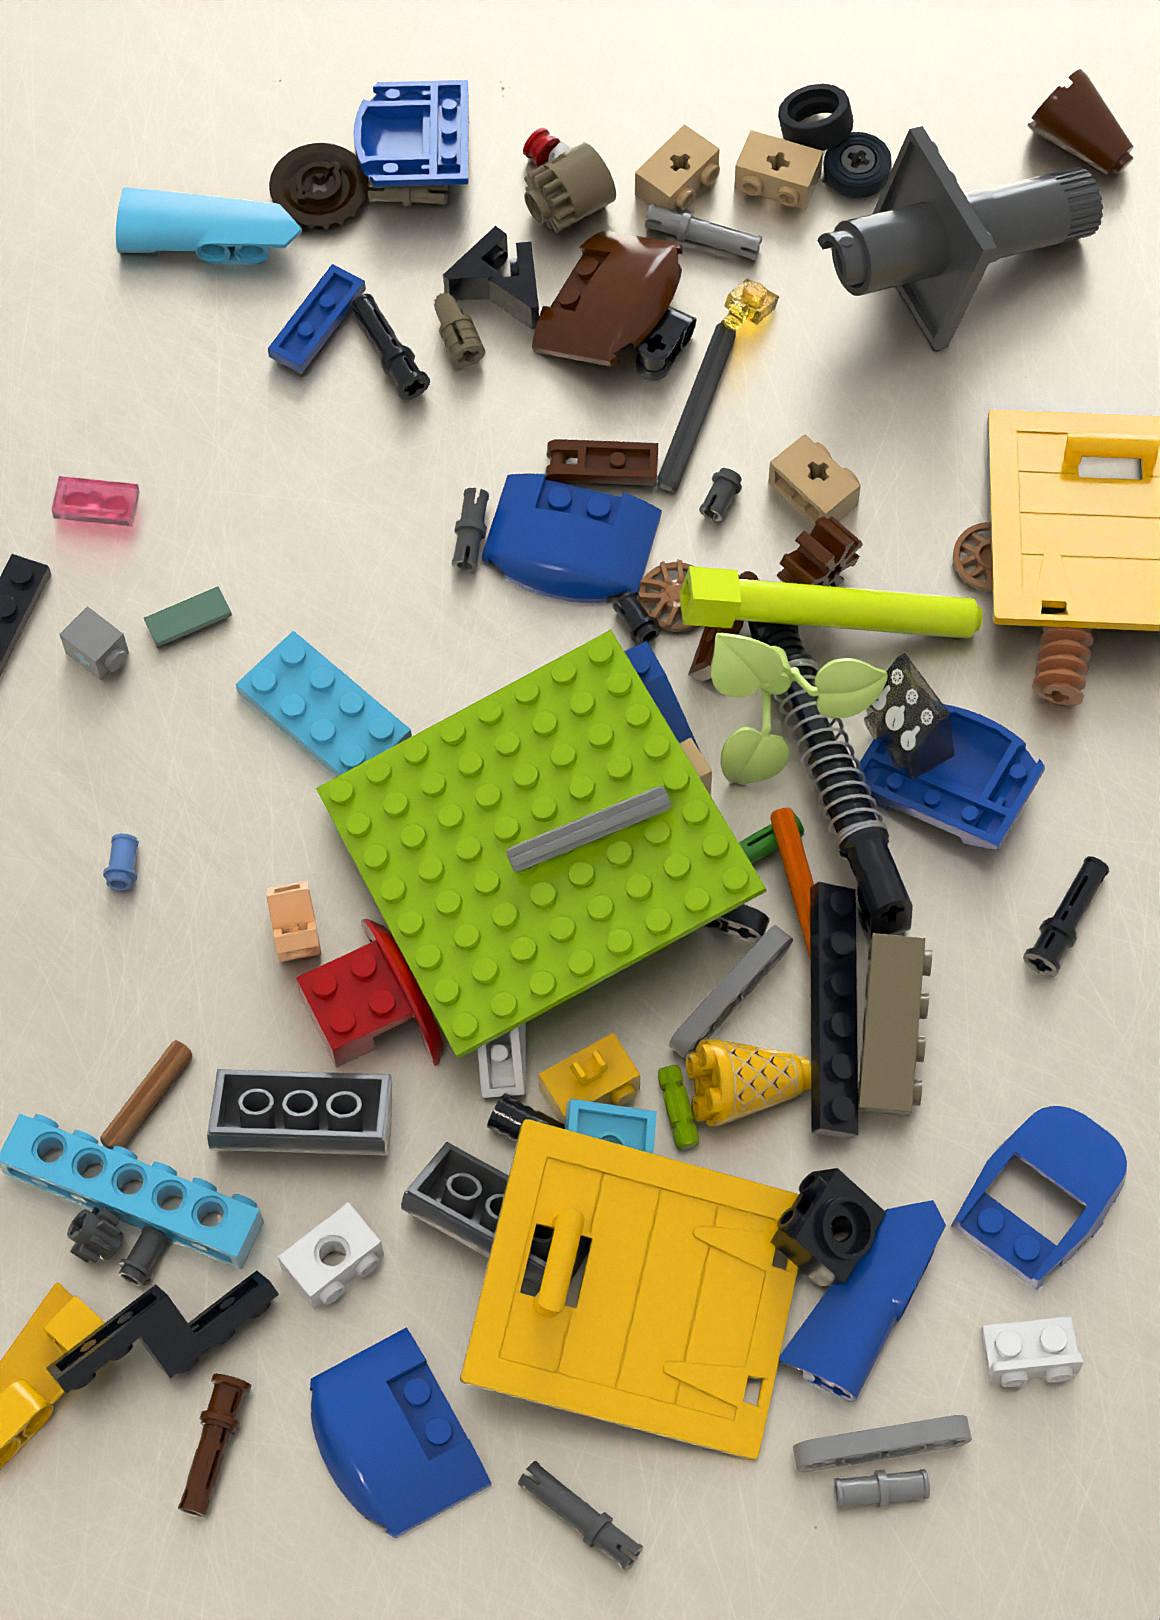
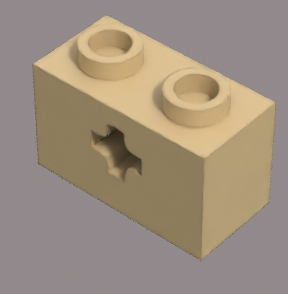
[635,124,720,212]
[734,130,823,210]
[768,434,861,525]

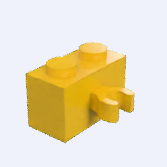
[538,1032,640,1124]

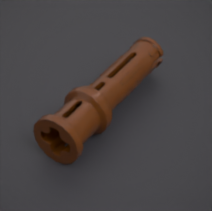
[178,1373,252,1517]

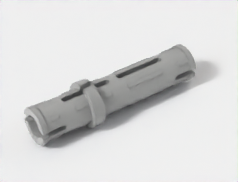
[645,203,762,261]

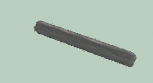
[657,322,736,492]

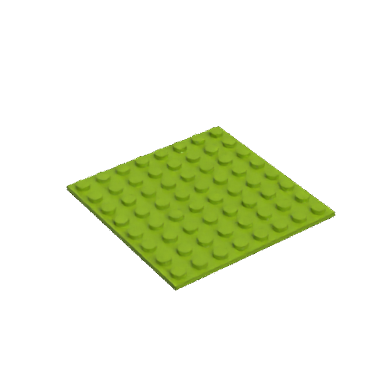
[316,630,767,1059]

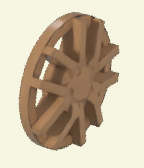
[953,522,992,594]
[638,559,697,632]

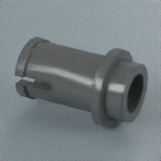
[699,468,742,522]
[118,1226,169,1286]

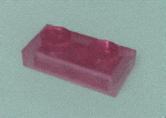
[51,476,140,527]

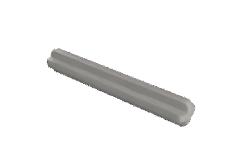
[506,786,671,872]

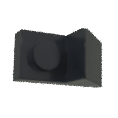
[443,225,508,301]
[488,241,539,329]

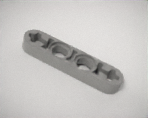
[669,925,793,1060]
[793,1415,972,1472]

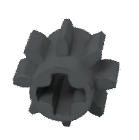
[67,1207,123,1263]

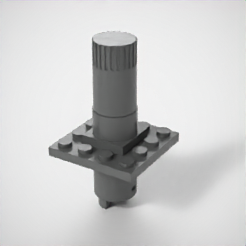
[817,126,1103,351]

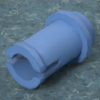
[103,833,139,890]

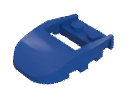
[951,1106,1127,1290]

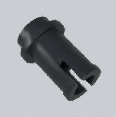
[613,592,660,644]

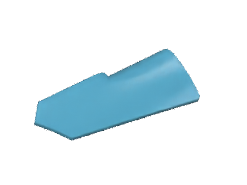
[116,187,302,264]

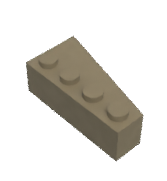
[858,933,932,1116]

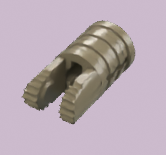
[434,292,485,368]

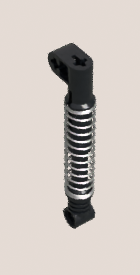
[748,621,913,942]

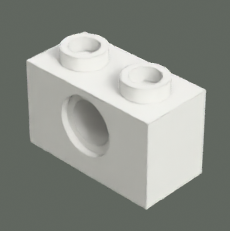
[277,1202,384,1309]

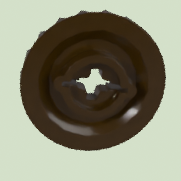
[269,143,369,231]

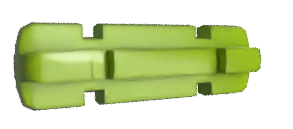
[658,1065,699,1150]

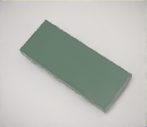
[144,586,232,647]

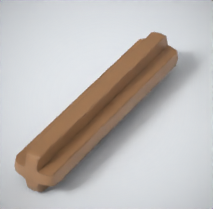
[100,1040,193,1150]

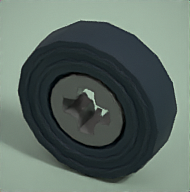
[823,132,892,198]

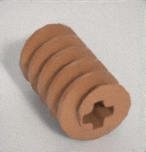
[1032,612,1094,706]

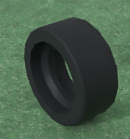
[778,83,854,151]

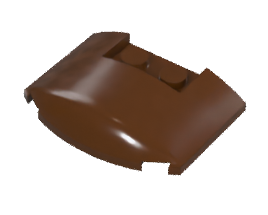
[532,231,683,366]

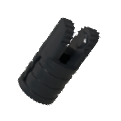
[487,1093,565,1141]

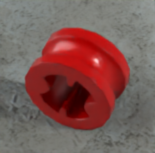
[523,127,560,167]

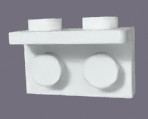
[981,1316,1084,1387]

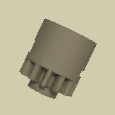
[524,142,616,233]

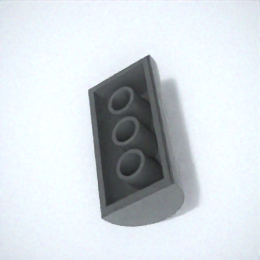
[207,1069,392,1156]
[401,1141,591,1287]

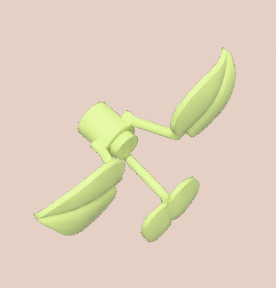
[710,633,888,784]

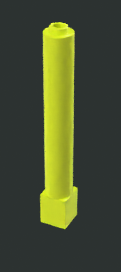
[679,566,983,639]

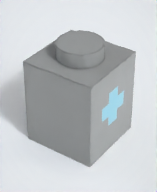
[59,606,129,681]

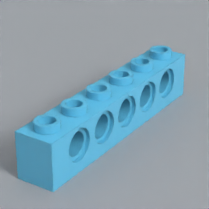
[0,1113,264,1270]

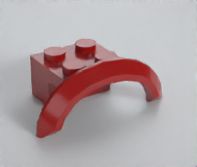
[296,919,443,1068]

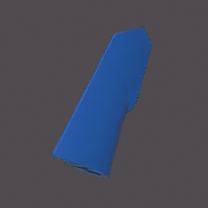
[779,1200,946,1402]

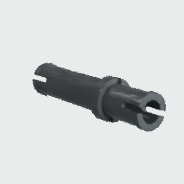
[518,1461,643,1570]

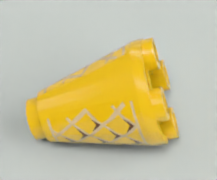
[686,1039,811,1126]

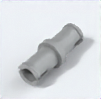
[833,1469,930,1508]

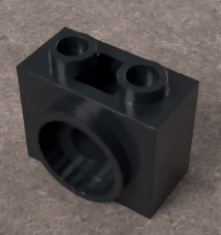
[770,1168,886,1286]

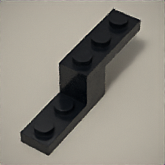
[46,1270,279,1394]

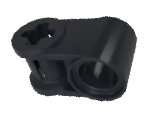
[635,306,697,380]

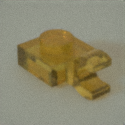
[721,278,779,331]

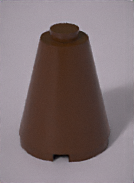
[1027,69,1134,175]

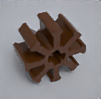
[777,516,863,587]

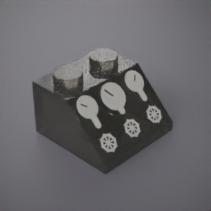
[864,653,954,780]

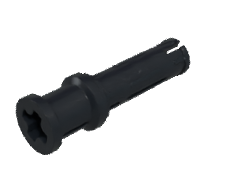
[351,294,430,400]
[1023,856,1109,977]

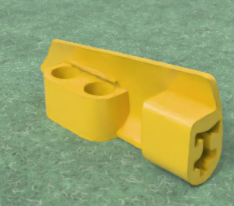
[0,1283,105,1470]

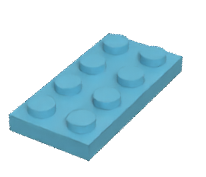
[235,631,412,777]

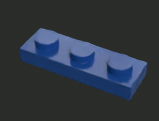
[268,264,366,374]

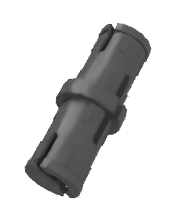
[452,488,489,572]

